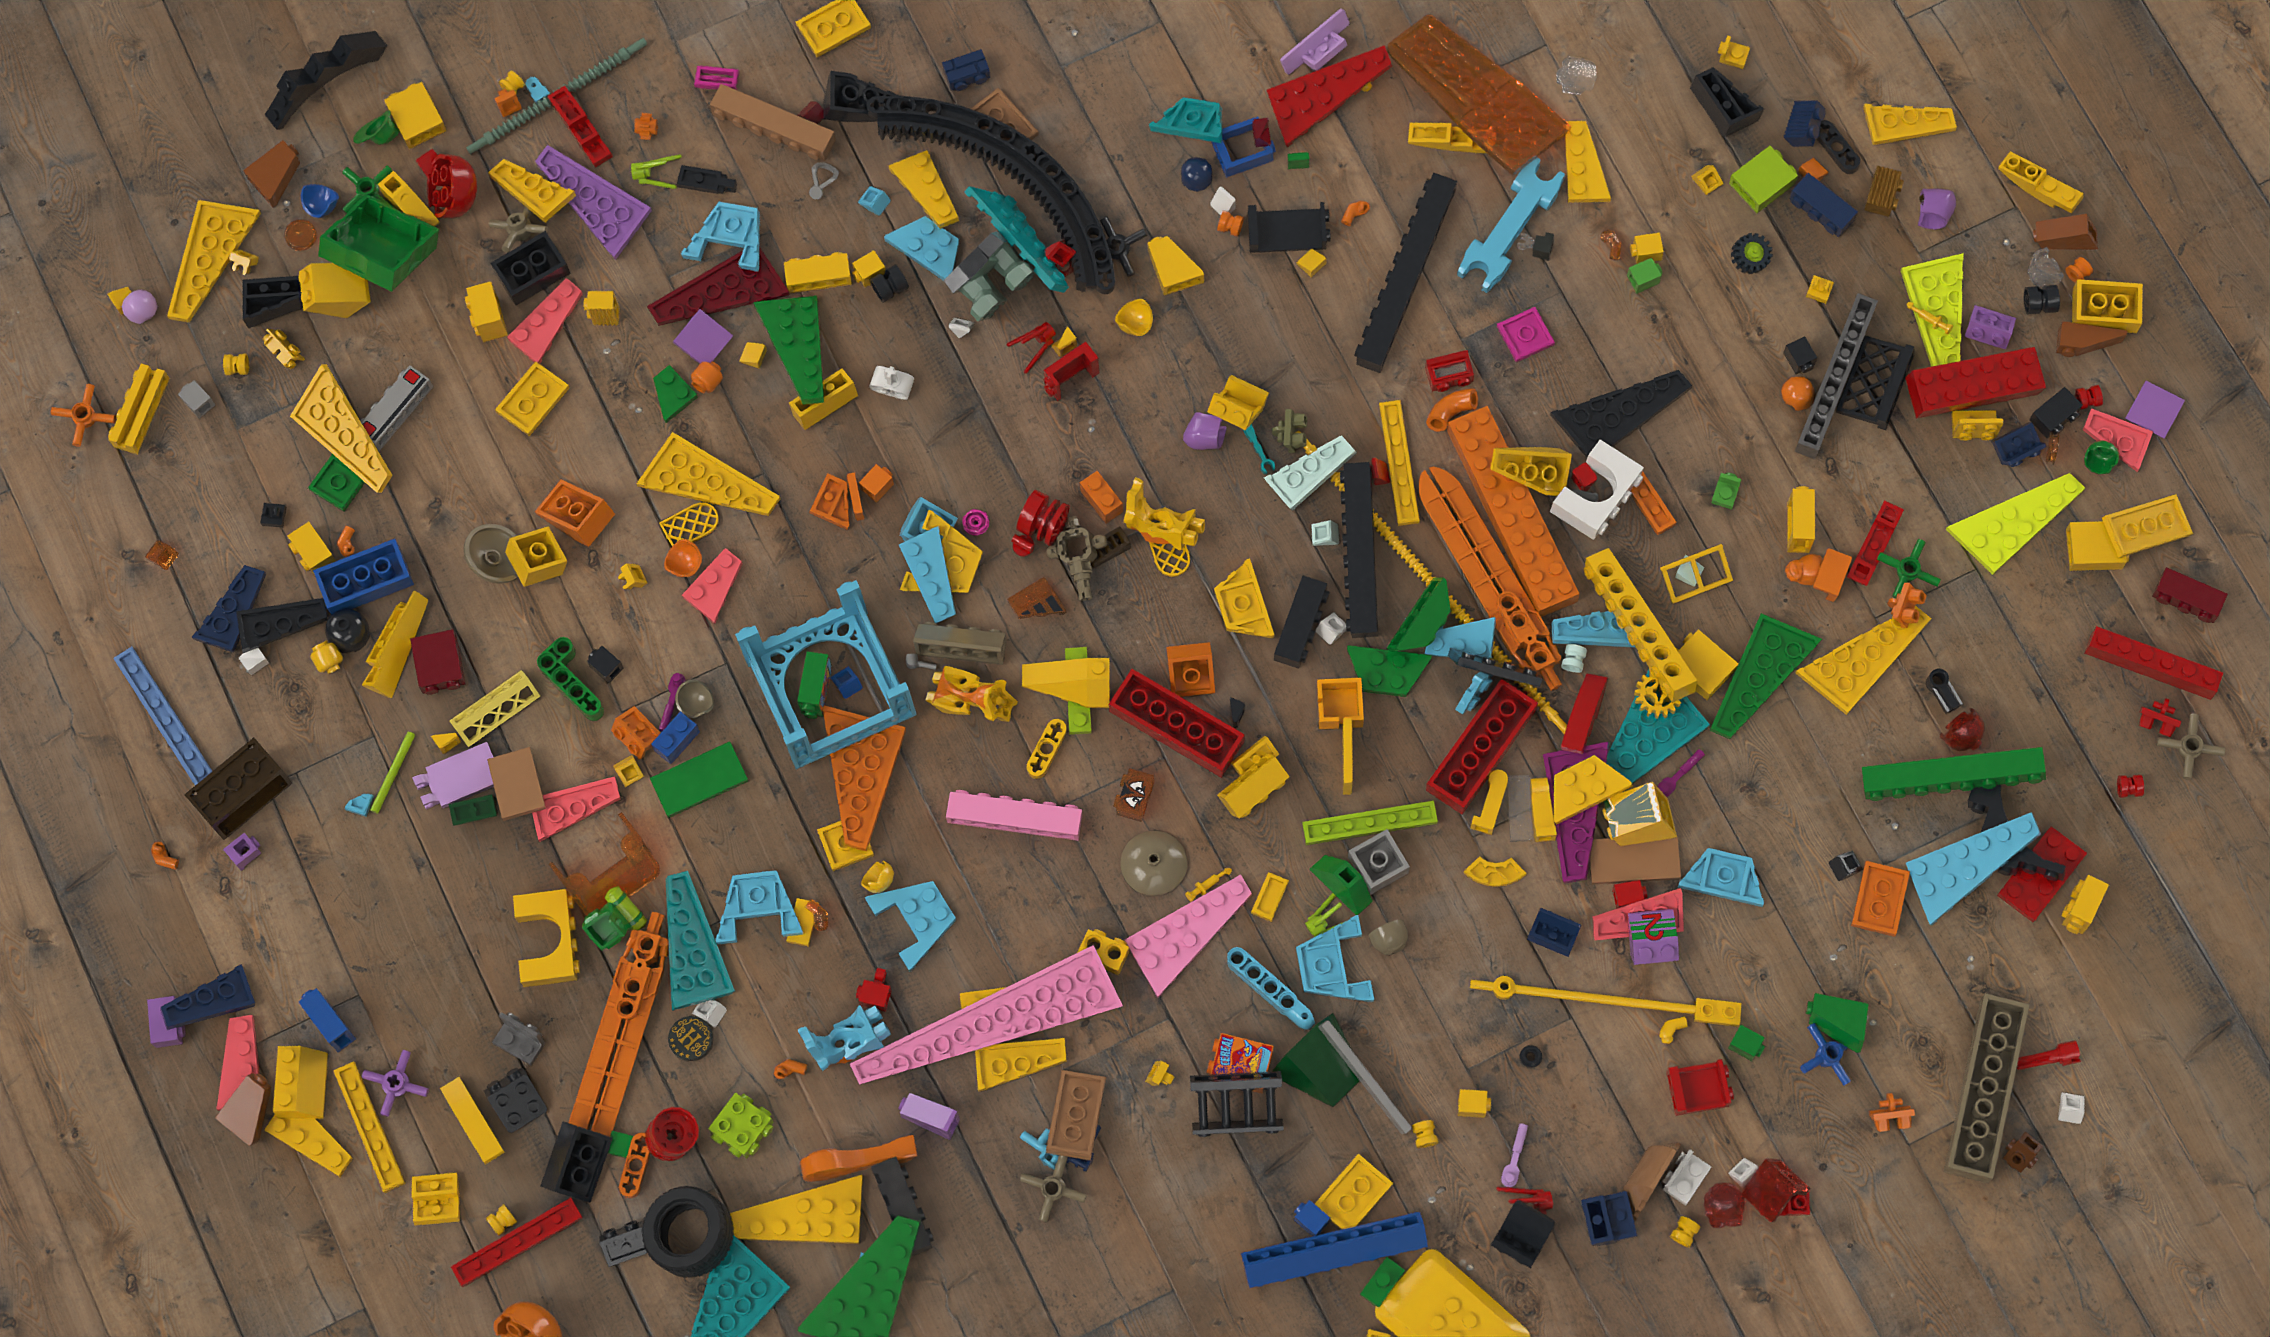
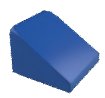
[830,666,863,699]

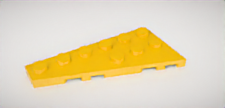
[636,432,780,516]

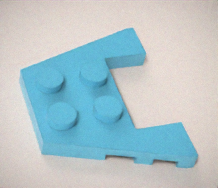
[681,202,760,271]
[716,870,803,945]
[865,881,956,972]
[1296,915,1374,1002]

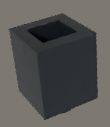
[1783,336,1817,374]
[587,646,624,684]

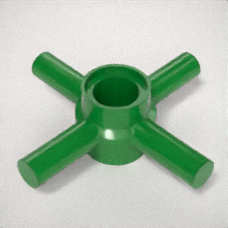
[342,165,393,214]
[1877,539,1941,598]

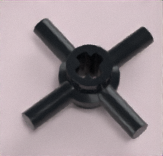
[1096,217,1148,277]

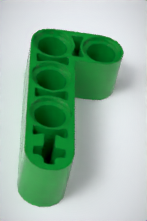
[537,637,604,721]

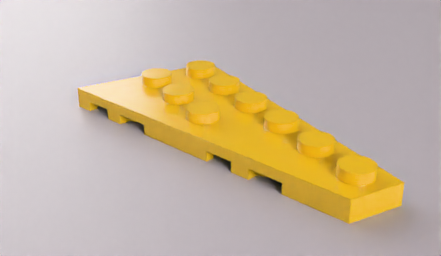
[167,200,261,323]
[290,364,392,493]
[1795,605,1932,715]
[730,1175,863,1244]

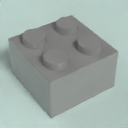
[1348,829,1410,895]

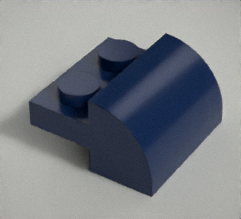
[1581,1191,1638,1246]

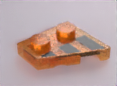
[1007,577,1067,619]

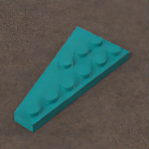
[964,186,1069,293]
[665,871,735,1011]

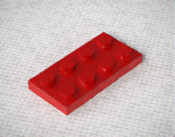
[1997,826,2087,922]

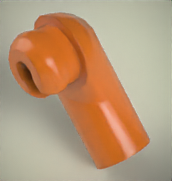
[1341,201,1370,226]
[151,841,179,870]

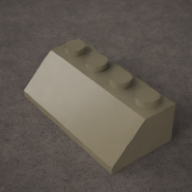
[913,622,1006,665]

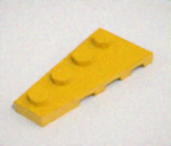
[488,159,576,223]
[975,1038,1067,1092]
[264,1114,353,1177]

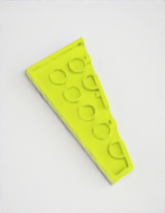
[1901,253,1964,367]

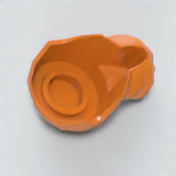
[1785,554,1823,586]

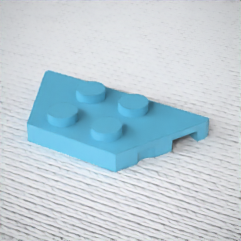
[884,216,959,281]
[1455,671,1493,714]
[1678,848,1764,907]

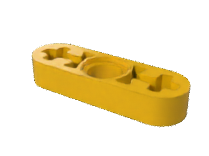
[1027,719,1067,779]

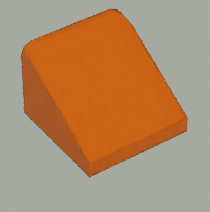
[1798,158,1829,181]

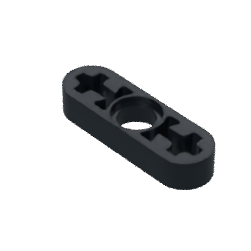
[1816,120,1860,174]

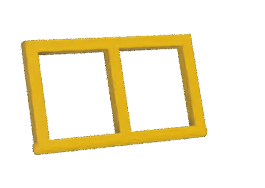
[1660,544,1733,604]

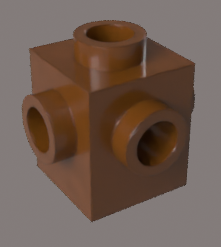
[2003,1131,2043,1173]

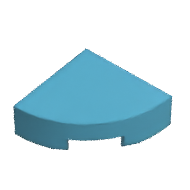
[344,794,374,817]

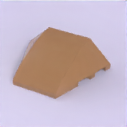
[1623,1142,1681,1221]

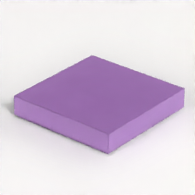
[673,309,733,364]

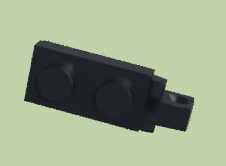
[676,165,737,194]

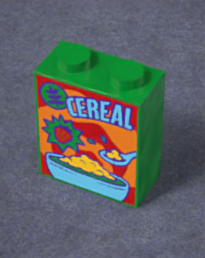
[797,651,832,719]

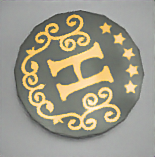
[668,1016,713,1061]

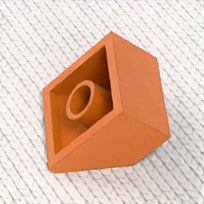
[1166,642,1215,697]

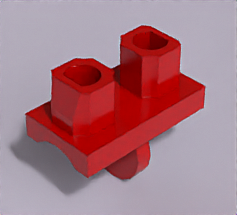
[2139,698,2182,737]

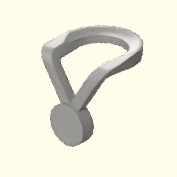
[809,162,839,199]

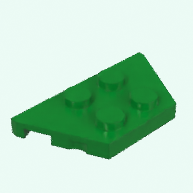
[1347,645,1432,697]

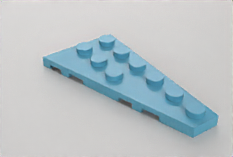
[1906,812,2041,926]

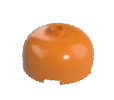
[494,1302,562,1337]

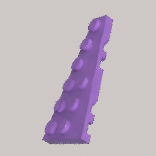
[535,145,652,260]

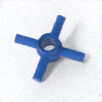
[1800,1023,1851,1086]

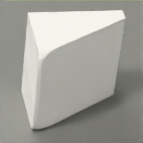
[1210,186,1236,215]
[1316,612,1347,645]
[692,999,727,1027]
[2058,1093,2084,1124]

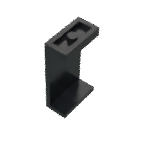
[1248,202,1331,253]

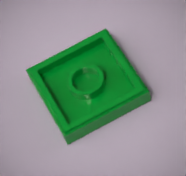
[308,454,365,512]

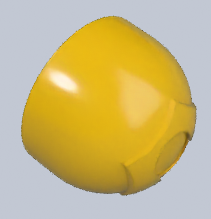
[1115,299,1153,336]

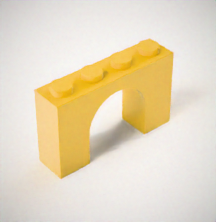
[513,889,580,987]

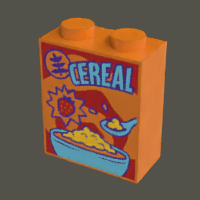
[1207,1033,1274,1094]

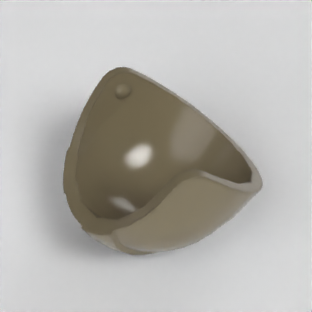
[675,680,714,718]
[1369,920,1408,955]

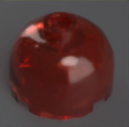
[1940,708,1985,751]

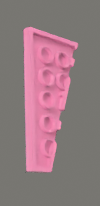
[1125,875,1252,998]

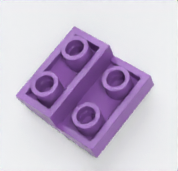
[2125,381,2185,438]

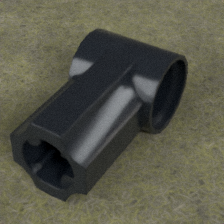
[1926,668,1963,714]

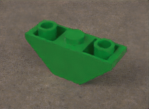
[1309,855,1373,915]

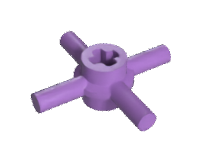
[362,1050,429,1117]

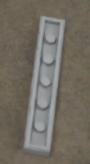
[1318,1021,1412,1134]

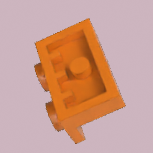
[611,706,661,760]

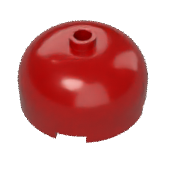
[427,154,477,218]

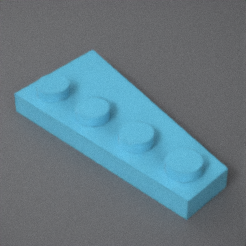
[899,526,956,624]
[1551,608,1640,647]

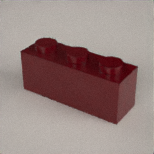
[2152,567,2228,623]

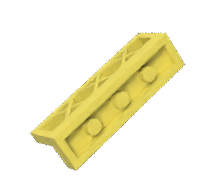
[450,670,540,747]

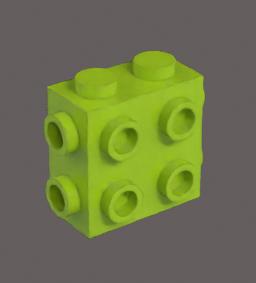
[708,1092,774,1159]

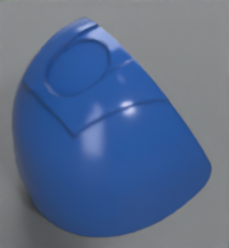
[301,184,339,218]

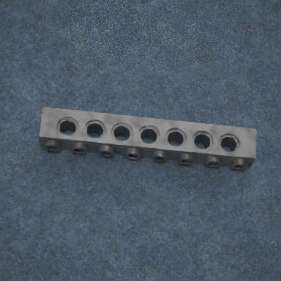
[1795,293,1878,459]

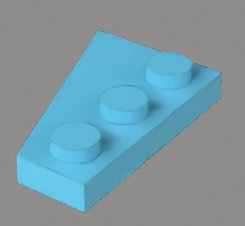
[1425,617,1496,658]

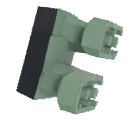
[944,231,1037,322]

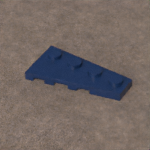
[192,565,266,653]

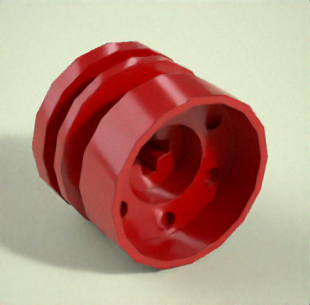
[1016,490,1070,546]
[645,1107,699,1162]

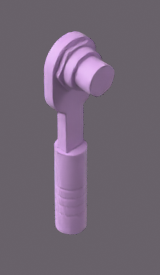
[1501,1124,1528,1187]

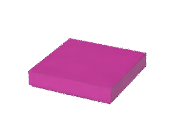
[1497,307,1555,362]

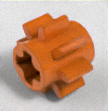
[634,113,658,140]

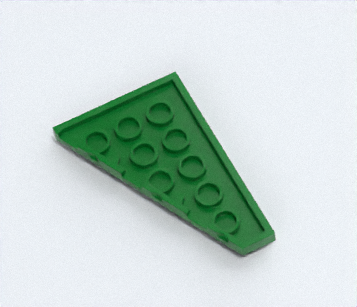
[798,1215,921,1337]

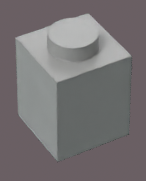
[178,380,215,419]

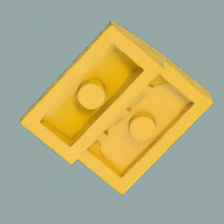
[412,1173,460,1226]

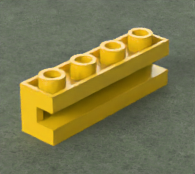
[108,363,170,455]

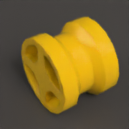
[498,70,525,94]

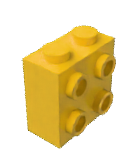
[2061,875,2109,934]

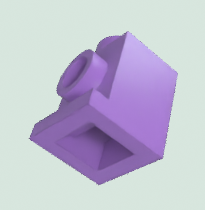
[223,833,261,871]

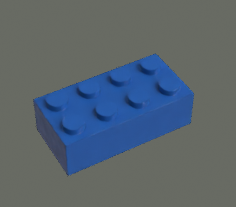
[313,539,414,615]

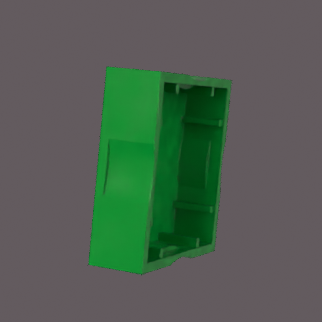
[318,194,439,292]

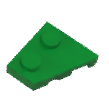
[653,365,698,423]

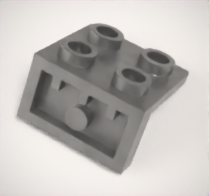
[492,1012,546,1066]

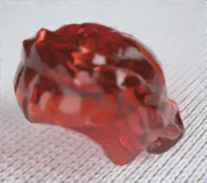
[1703,1183,1745,1228]

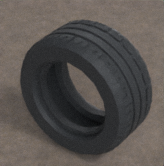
[642,1186,734,1278]

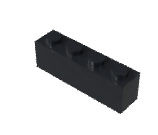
[1274,575,1330,669]

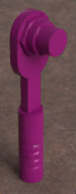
[658,673,686,732]
[1657,749,1705,797]

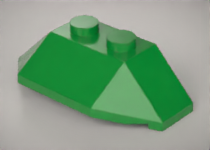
[1387,577,1451,651]

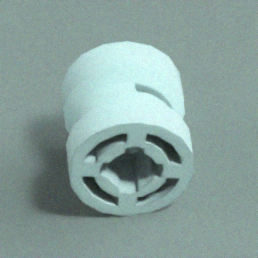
[1561,644,1587,673]

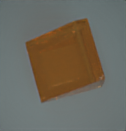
[145,540,178,570]

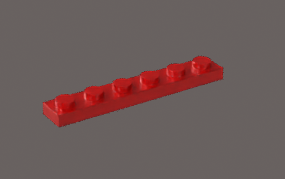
[451,1198,583,1288]

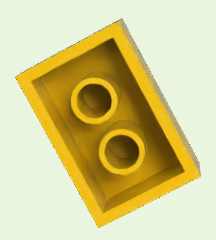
[2072,279,2143,333]

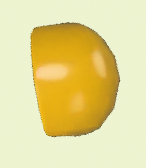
[861,860,894,893]

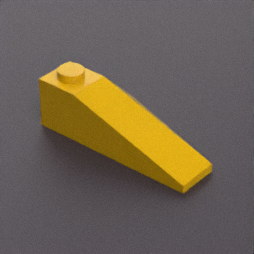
[1022,658,1110,708]

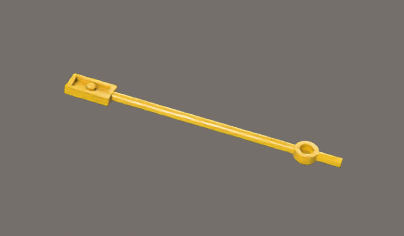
[1470,976,1742,1027]

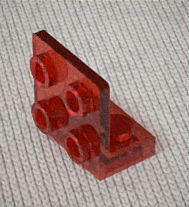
[1742,1158,1811,1222]

